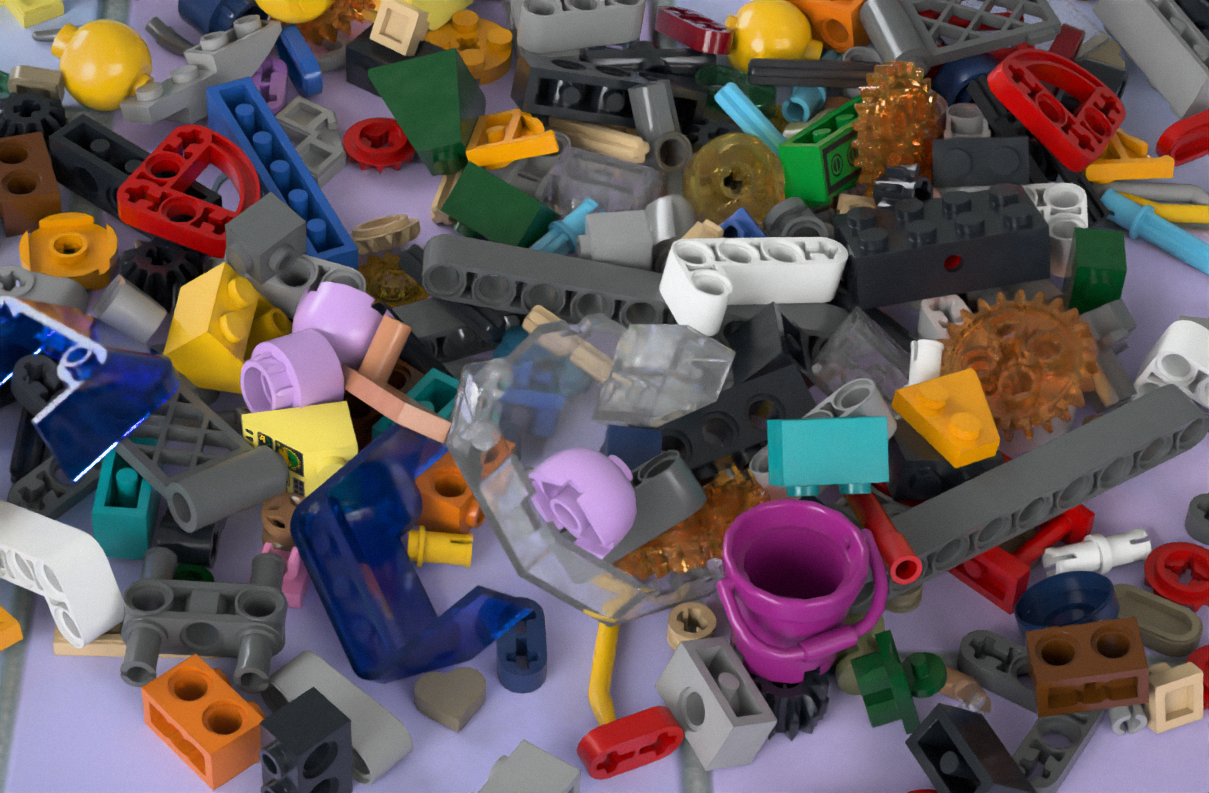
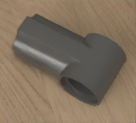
[628,79,693,174]

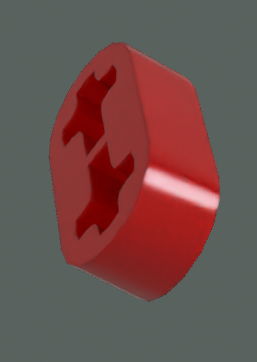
[576,706,684,780]

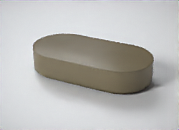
[1113,584,1203,657]

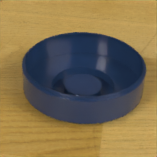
[1014,571,1120,640]

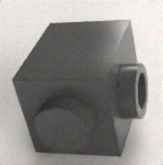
[225,192,307,285]

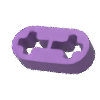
[251,56,288,116]

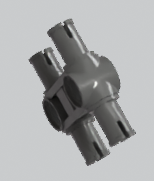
[120,547,288,693]

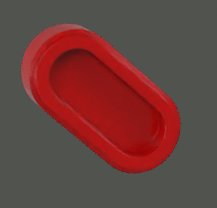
[1156,109,1209,167]

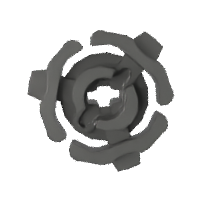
[1029,299,1138,415]

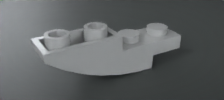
[119,15,282,124]

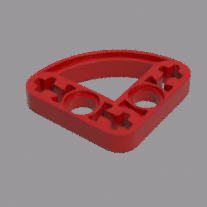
[987,49,1126,173]
[117,124,261,259]

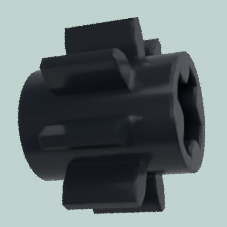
[873,163,933,208]

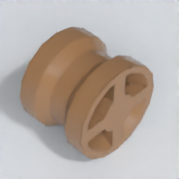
[261,493,315,554]

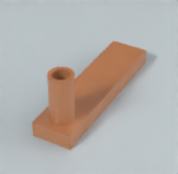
[341,314,452,443]

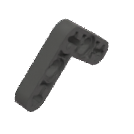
[7,354,131,520]
[957,630,1105,793]

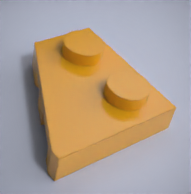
[465,108,559,170]
[1081,127,1175,184]
[891,368,1001,468]

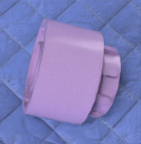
[240,329,344,413]

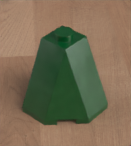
[368,48,486,176]

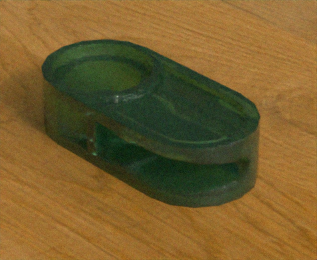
[695,65,776,120]

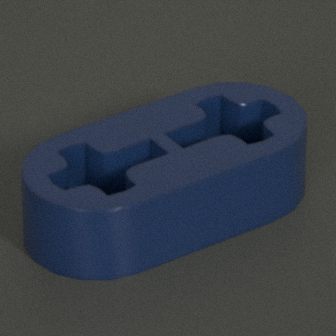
[495,597,547,694]

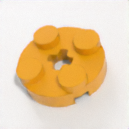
[424,10,513,85]
[19,212,119,290]

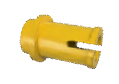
[406,525,473,567]

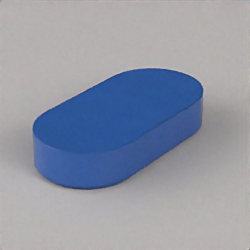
[274,24,323,98]

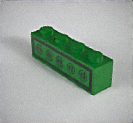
[778,89,916,207]

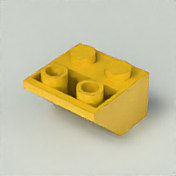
[162,262,293,394]

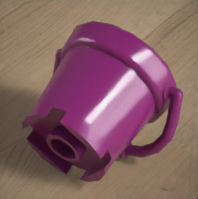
[716,499,889,684]

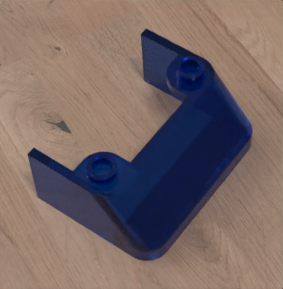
[0,296,181,483]
[290,422,533,684]

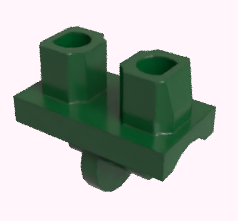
[850,630,947,735]

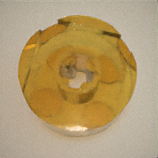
[682,133,785,226]

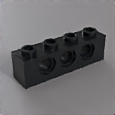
[510,52,708,135]
[49,114,222,257]
[599,363,817,487]

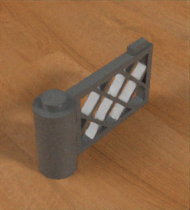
[859,0,1061,85]
[77,368,289,533]

